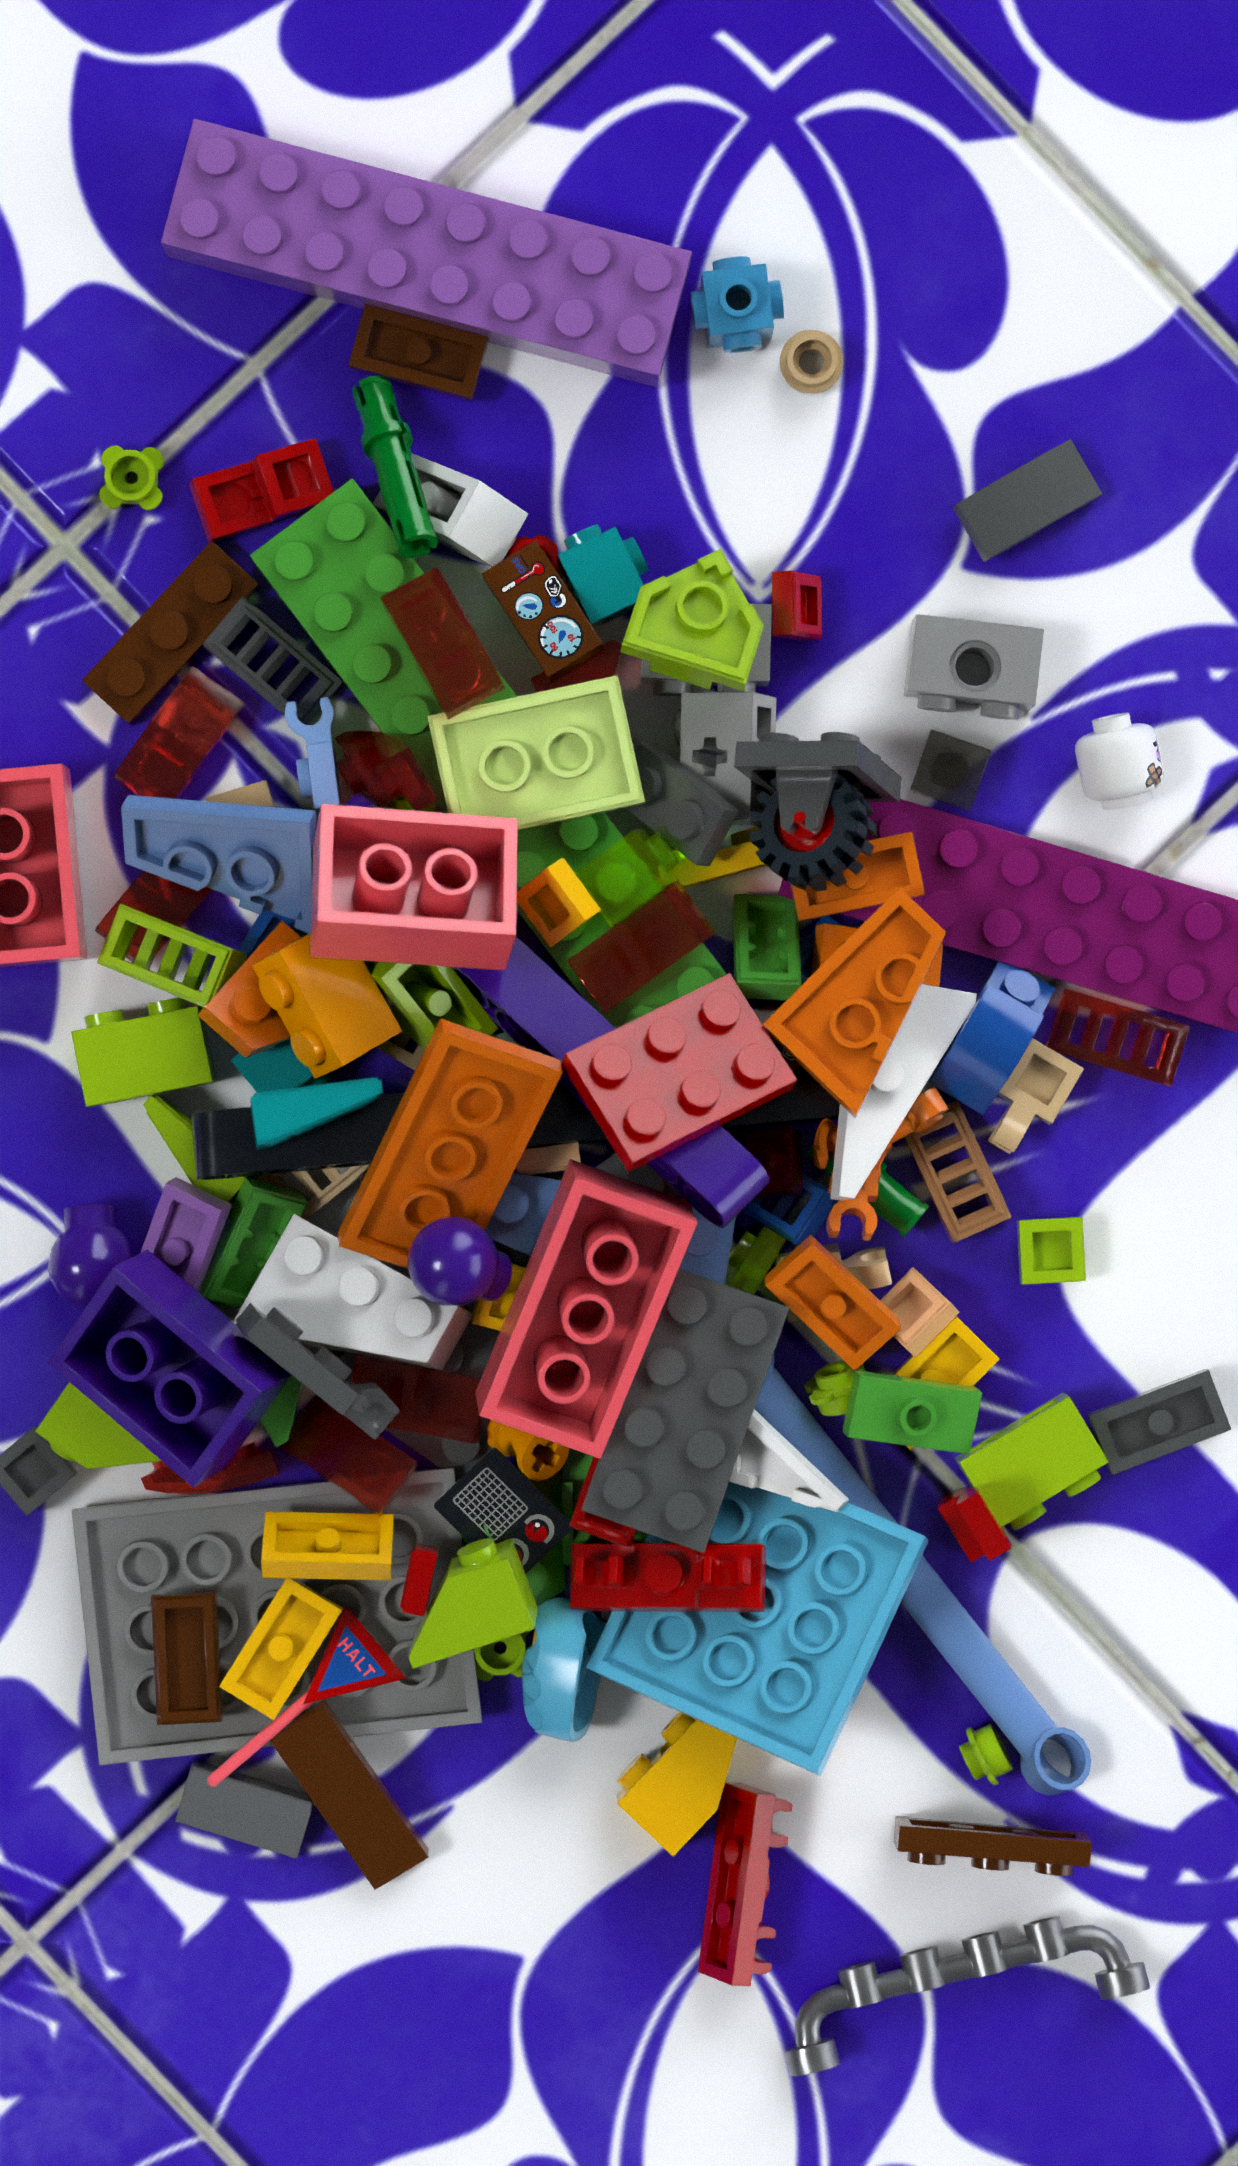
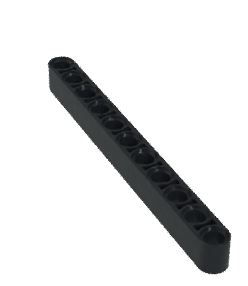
[191,1069,840,1180]

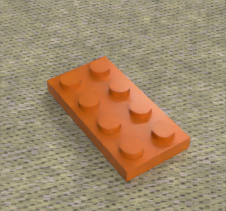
[337,1018,563,1269]

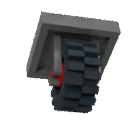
[734,732,902,891]

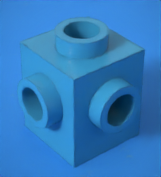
[690,256,784,353]

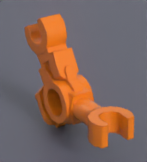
[813,1087,948,1241]

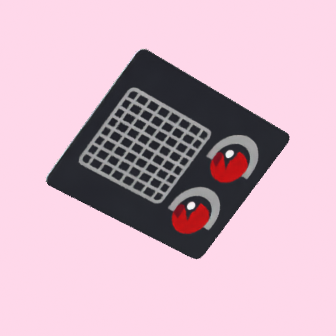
[434,1448,573,1574]

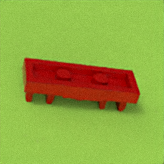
[570,1543,766,1612]
[698,1782,793,1986]

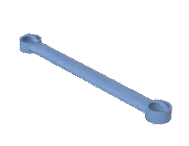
[754,1353,1091,1796]

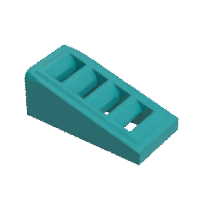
[250,1077,383,1150]

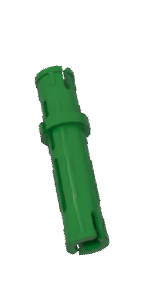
[352,375,438,558]

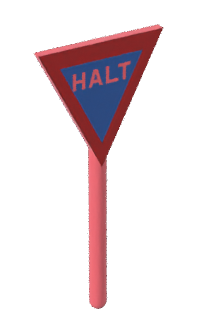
[207,1605,407,1787]

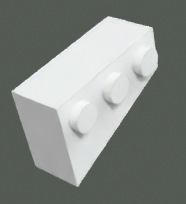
[233,1214,472,1370]

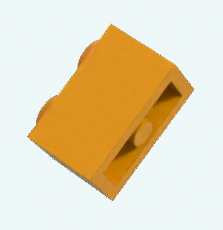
[252,932,402,1079]

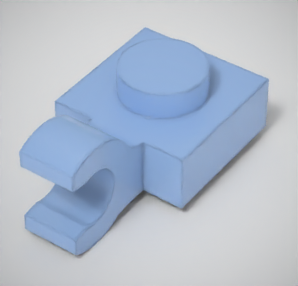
[285,697,342,809]

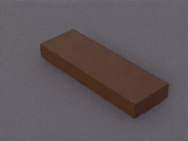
[270,1699,429,1890]

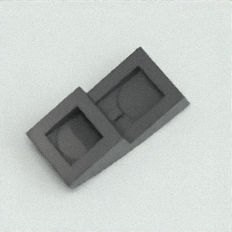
[952,439,1102,562]

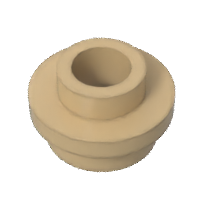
[779,330,843,395]

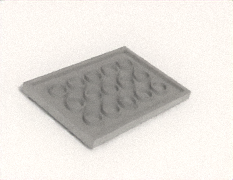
[71,1467,482,1765]

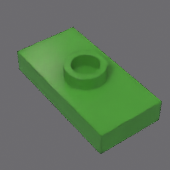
[732,894,801,1001]
[200,1177,308,1308]
[842,1370,982,1454]

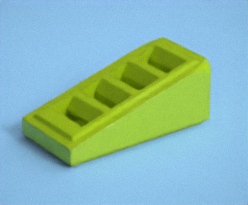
[97,904,247,1007]
[143,1094,252,1204]

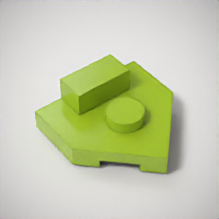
[620,549,764,691]

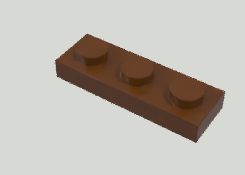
[82,541,260,726]
[893,1816,1092,1876]

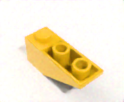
[616,1712,737,1857]

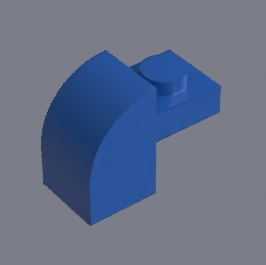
[928,961,1056,1115]

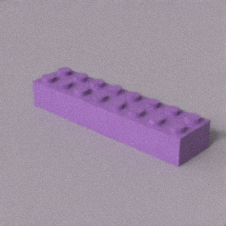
[161,119,692,387]

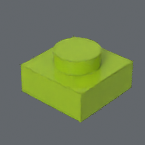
[1017,1217,1086,1284]

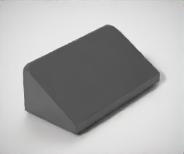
[175,1759,314,1859]

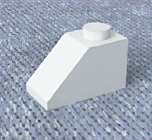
[373,453,528,567]

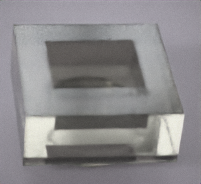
[909,729,991,812]

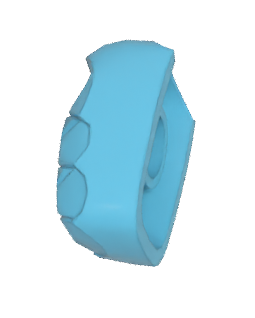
[522,1597,606,1742]

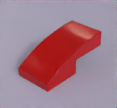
[189,438,334,543]
[938,1486,1012,1563]

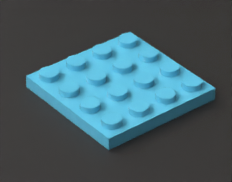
[586,1482,929,1777]

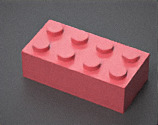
[475,1159,698,1459]

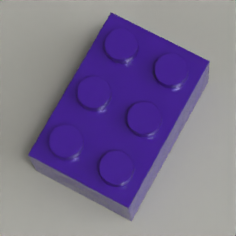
[48,1249,292,1488]

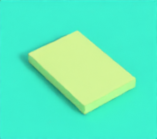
[427,675,645,831]

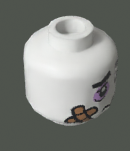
[1075,713,1164,810]

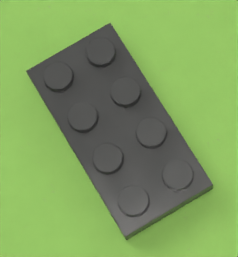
[581,1269,789,1553]

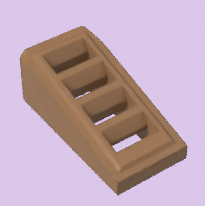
[904,1100,1012,1243]

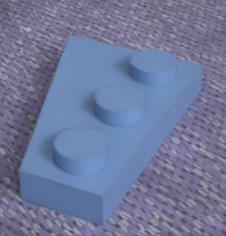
[121,795,317,933]

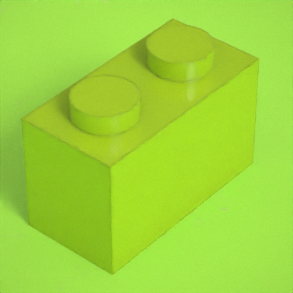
[71,997,217,1107]
[954,1392,1109,1530]

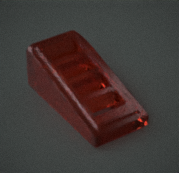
[1046,988,1190,1087]

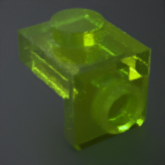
[575,829,680,927]
[727,1225,786,1296]

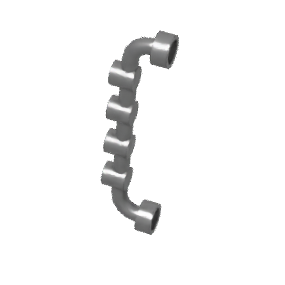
[785,1916,1150,2076]

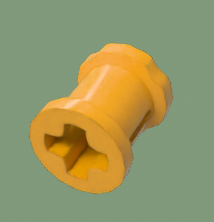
[487,1420,569,1481]

